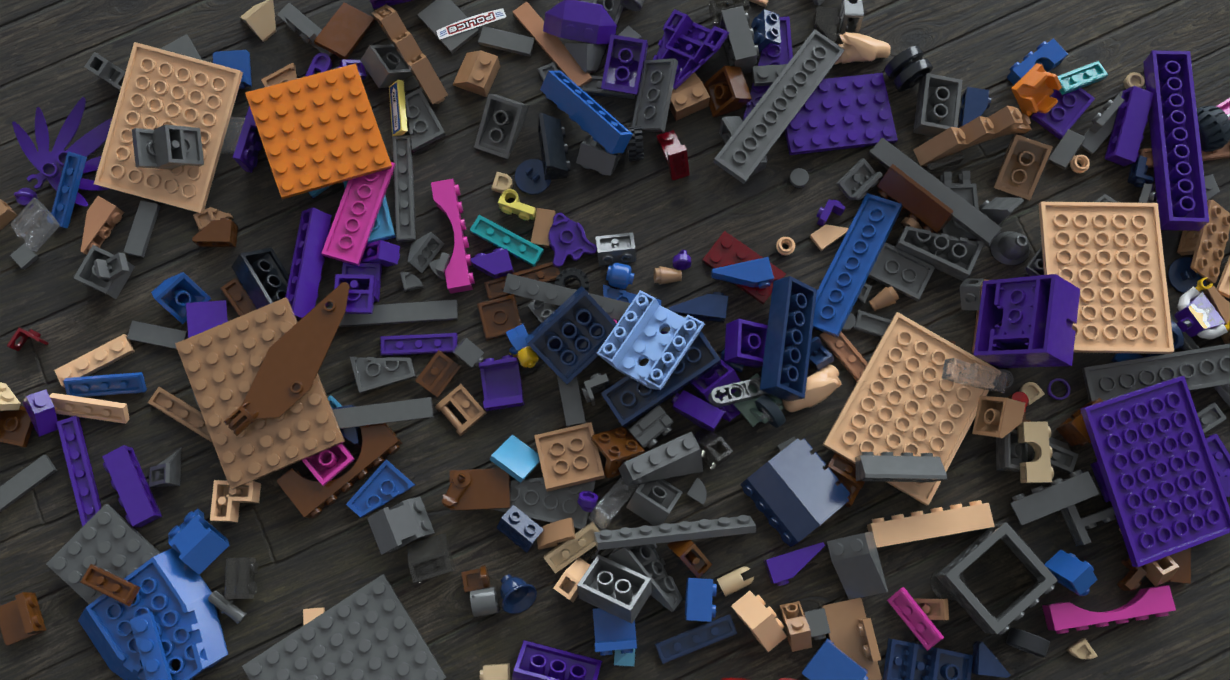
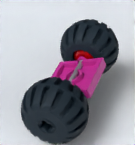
[1197,98,1230,152]

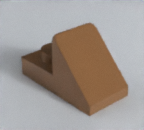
[914,599,949,620]

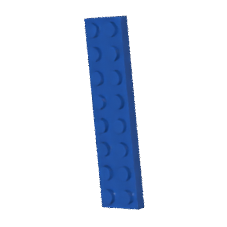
[813,193,902,337]

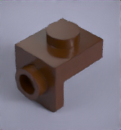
[1117,558,1147,591]

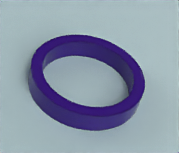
[1047,378,1070,400]

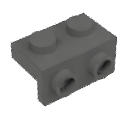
[836,158,883,200]
[582,373,609,406]

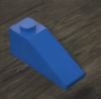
[711,257,774,289]

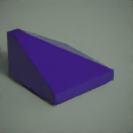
[717,404,741,422]

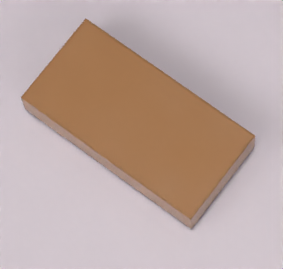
[531,208,556,248]

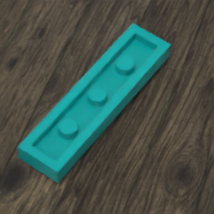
[470,215,544,267]

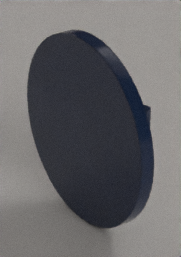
[515,159,551,195]
[1167,257,1207,294]

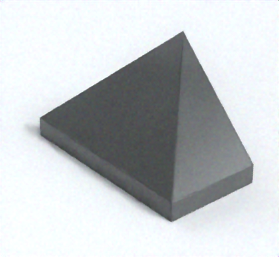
[408,232,444,273]

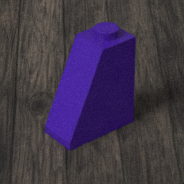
[671,390,725,434]

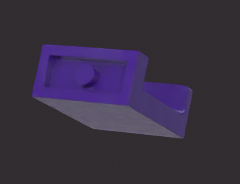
[478,355,525,411]

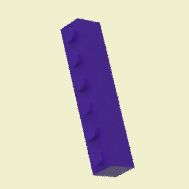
[286,208,332,323]

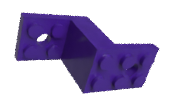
[233,106,263,173]

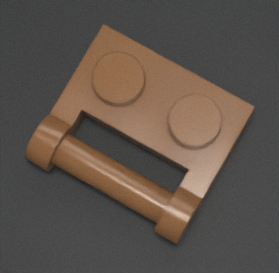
[435,384,486,436]

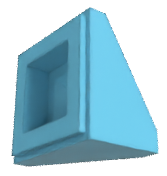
[614,648,635,666]

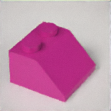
[302,443,355,486]

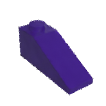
[764,542,825,586]

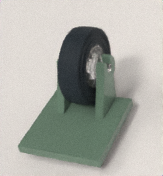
[732,373,786,428]

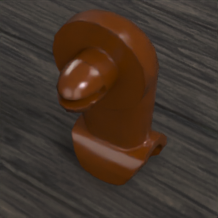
[442,470,471,509]

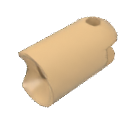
[717,567,754,597]

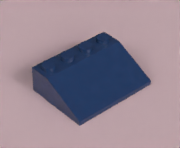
[525,286,617,384]

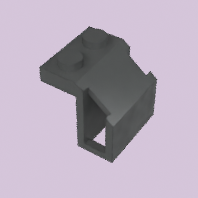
[367,497,435,555]

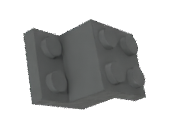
[132,125,204,170]

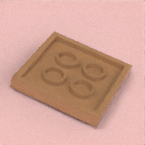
[534,422,605,492]

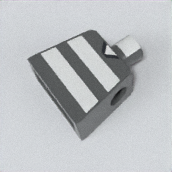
[839,0,864,37]

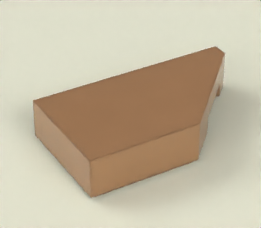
[193,207,234,231]

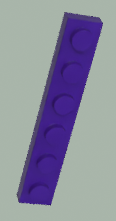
[56,416,102,527]

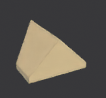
[240,0,277,42]

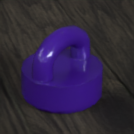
[14,188,37,207]
[672,250,691,270]
[577,491,598,512]

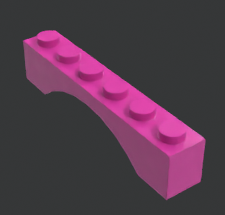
[431,179,475,294]
[1042,585,1176,634]

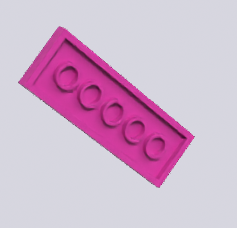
[321,162,395,266]

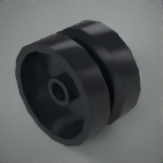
[884,46,933,92]

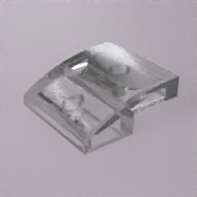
[11,198,60,252]

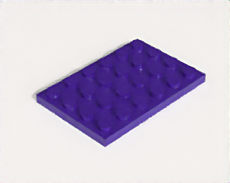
[785,73,898,155]

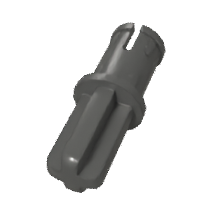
[208,590,247,624]

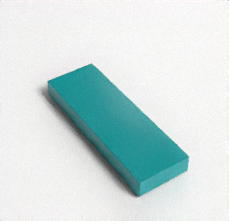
[1057,61,1108,95]

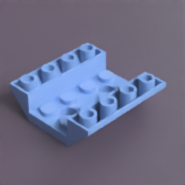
[597,290,705,390]

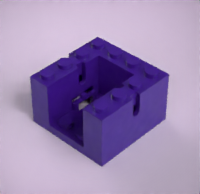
[974,274,1080,368]

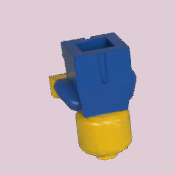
[506,324,539,368]

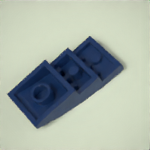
[883,638,973,680]

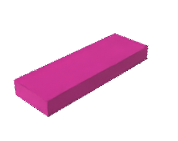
[887,587,944,651]

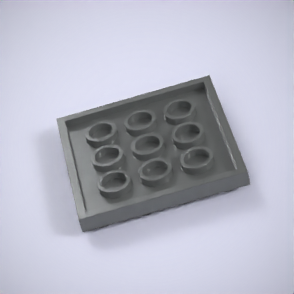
[46,504,160,605]

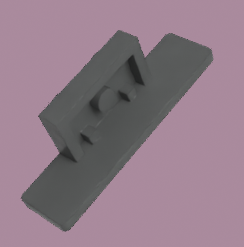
[277,3,333,57]
[1081,91,1124,154]

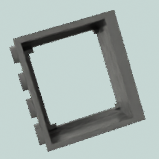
[935,522,1058,635]

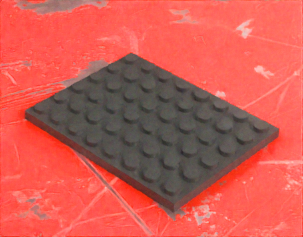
[242,574,447,680]

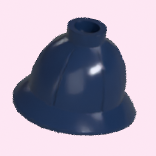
[500,574,537,614]

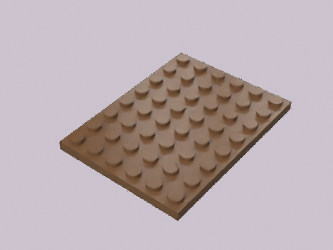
[175,297,345,489]

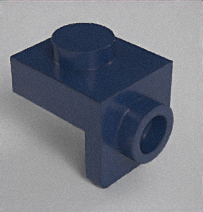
[809,336,835,371]

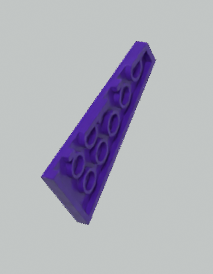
[743,17,793,121]

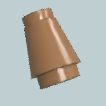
[653,266,682,285]
[869,286,899,311]

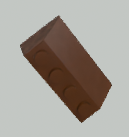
[877,164,954,234]

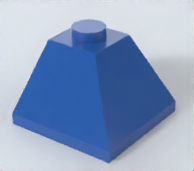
[151,272,211,324]

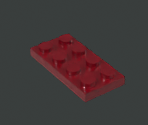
[702,231,786,305]

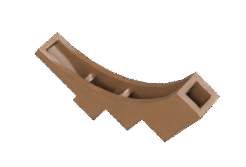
[914,106,1032,167]

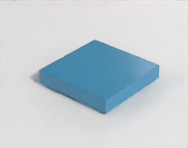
[489,435,540,483]

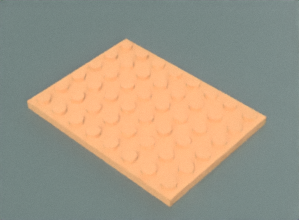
[94,42,243,213]
[1039,202,1174,354]
[823,312,1000,506]

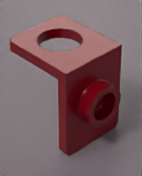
[7,328,49,351]

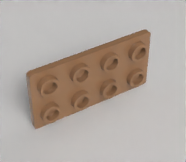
[1177,200,1230,283]
[822,598,882,680]

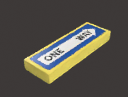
[389,80,408,136]

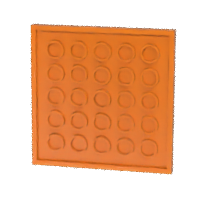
[245,63,392,199]

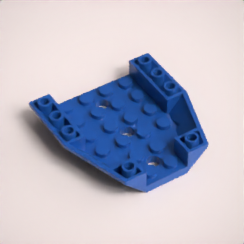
[78,548,229,680]

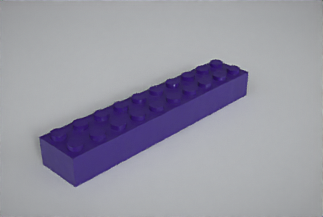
[1143,50,1209,231]

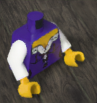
[1174,277,1230,339]

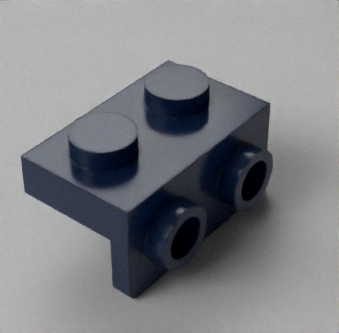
[751,9,781,53]

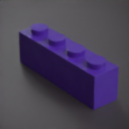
[1105,86,1154,166]
[102,445,162,528]

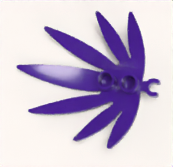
[12,97,113,207]

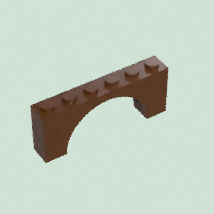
[276,423,402,519]

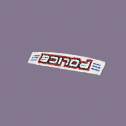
[436,8,506,40]

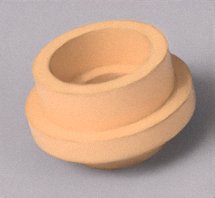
[1070,155,1090,173]
[776,237,795,255]

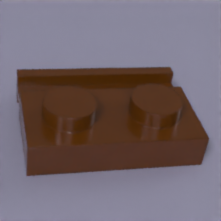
[415,350,461,398]

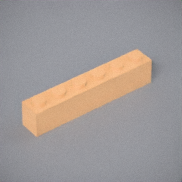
[867,500,995,548]

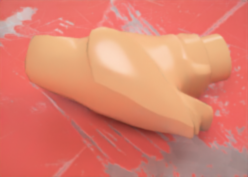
[834,32,891,65]
[782,364,842,412]

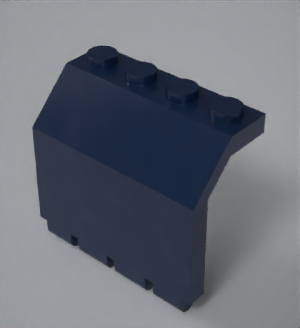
[740,438,850,547]

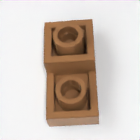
[537,518,575,549]

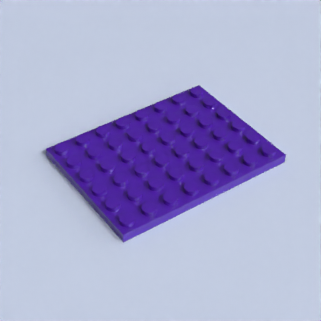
[1080,376,1230,567]

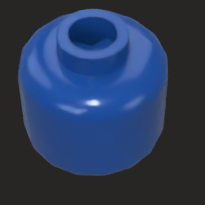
[606,262,635,289]

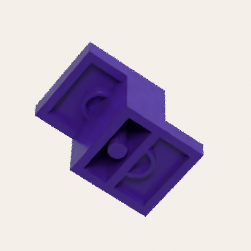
[334,262,382,314]

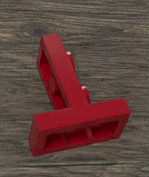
[656,130,690,181]

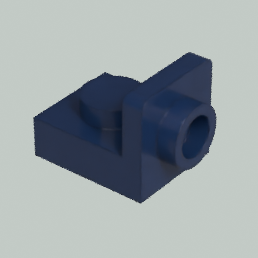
[1127,156,1154,188]

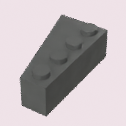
[1009,469,1099,525]

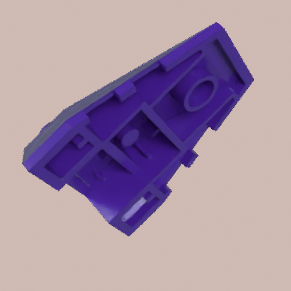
[653,9,729,90]

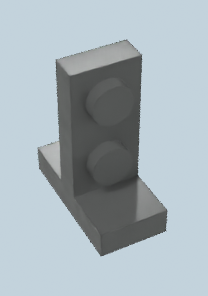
[1061,504,1116,546]

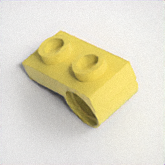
[498,189,536,220]

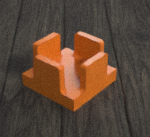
[1011,63,1062,117]

